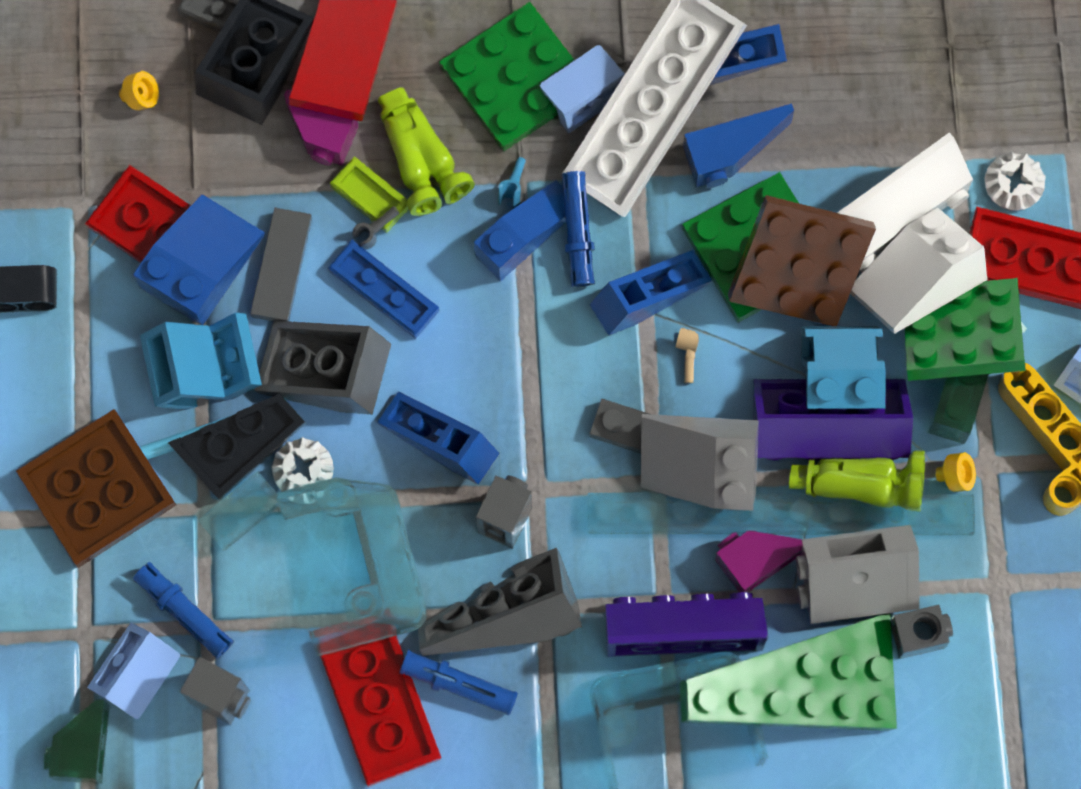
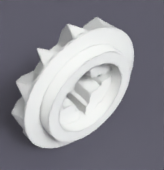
[985,151,1046,211]
[271,437,334,499]

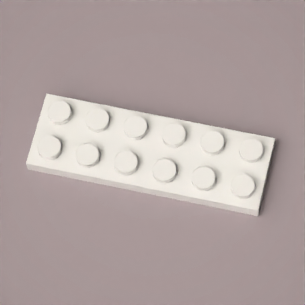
[563,0,747,217]

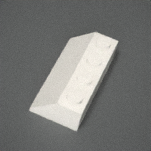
[838,132,973,273]

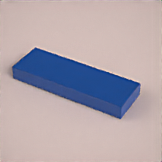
[328,240,440,339]

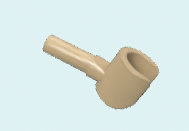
[675,328,699,383]

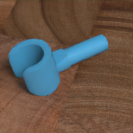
[498,157,526,208]

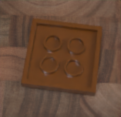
[728,195,876,326]
[16,409,177,568]

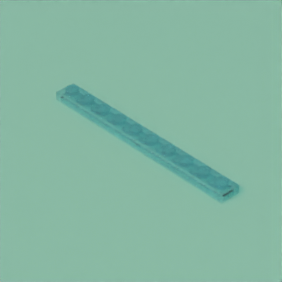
[588,493,975,535]

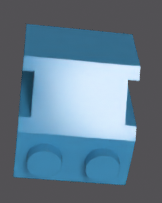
[140,312,262,409]
[801,326,886,409]

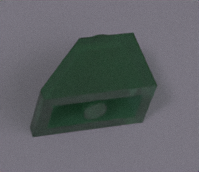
[44,699,110,784]

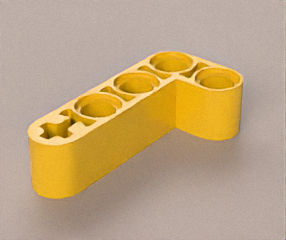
[998,363,1081,516]

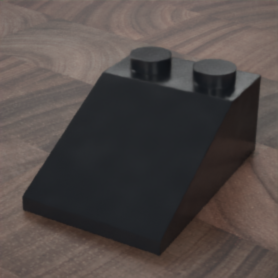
[195,0,314,125]

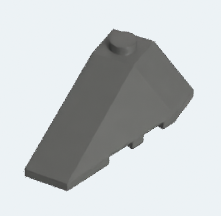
[418,547,582,656]

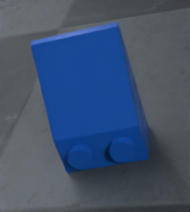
[133,194,265,325]

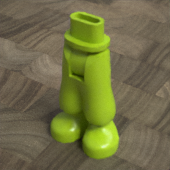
[377,87,475,216]
[789,450,925,512]

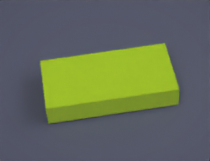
[330,156,408,233]

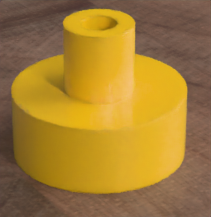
[119,71,159,111]
[935,452,976,492]

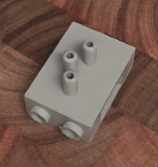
[796,525,919,624]

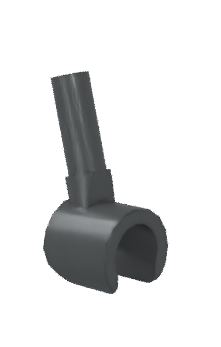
[352,206,400,249]

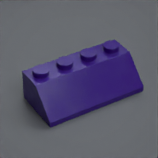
[753,379,913,460]
[605,592,768,657]

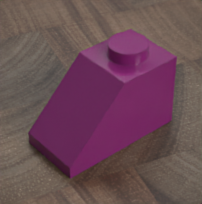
[284,89,359,166]
[715,530,802,592]

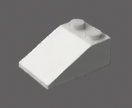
[850,208,987,334]

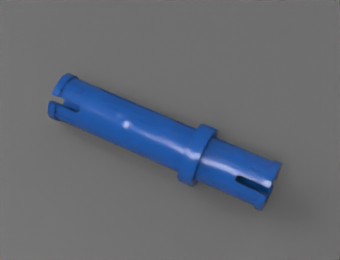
[561,171,595,287]
[133,562,234,659]
[399,650,518,716]

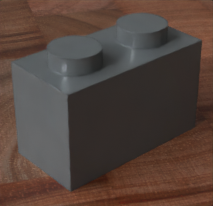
[476,475,532,549]
[180,657,251,725]

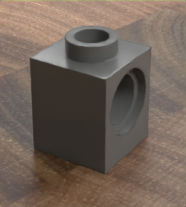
[891,604,953,659]

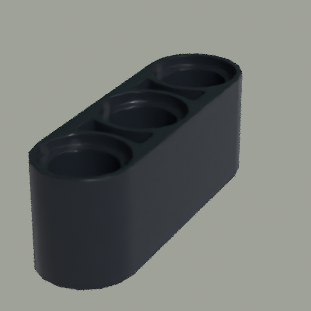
[0,265,57,313]

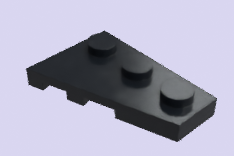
[168,394,306,500]

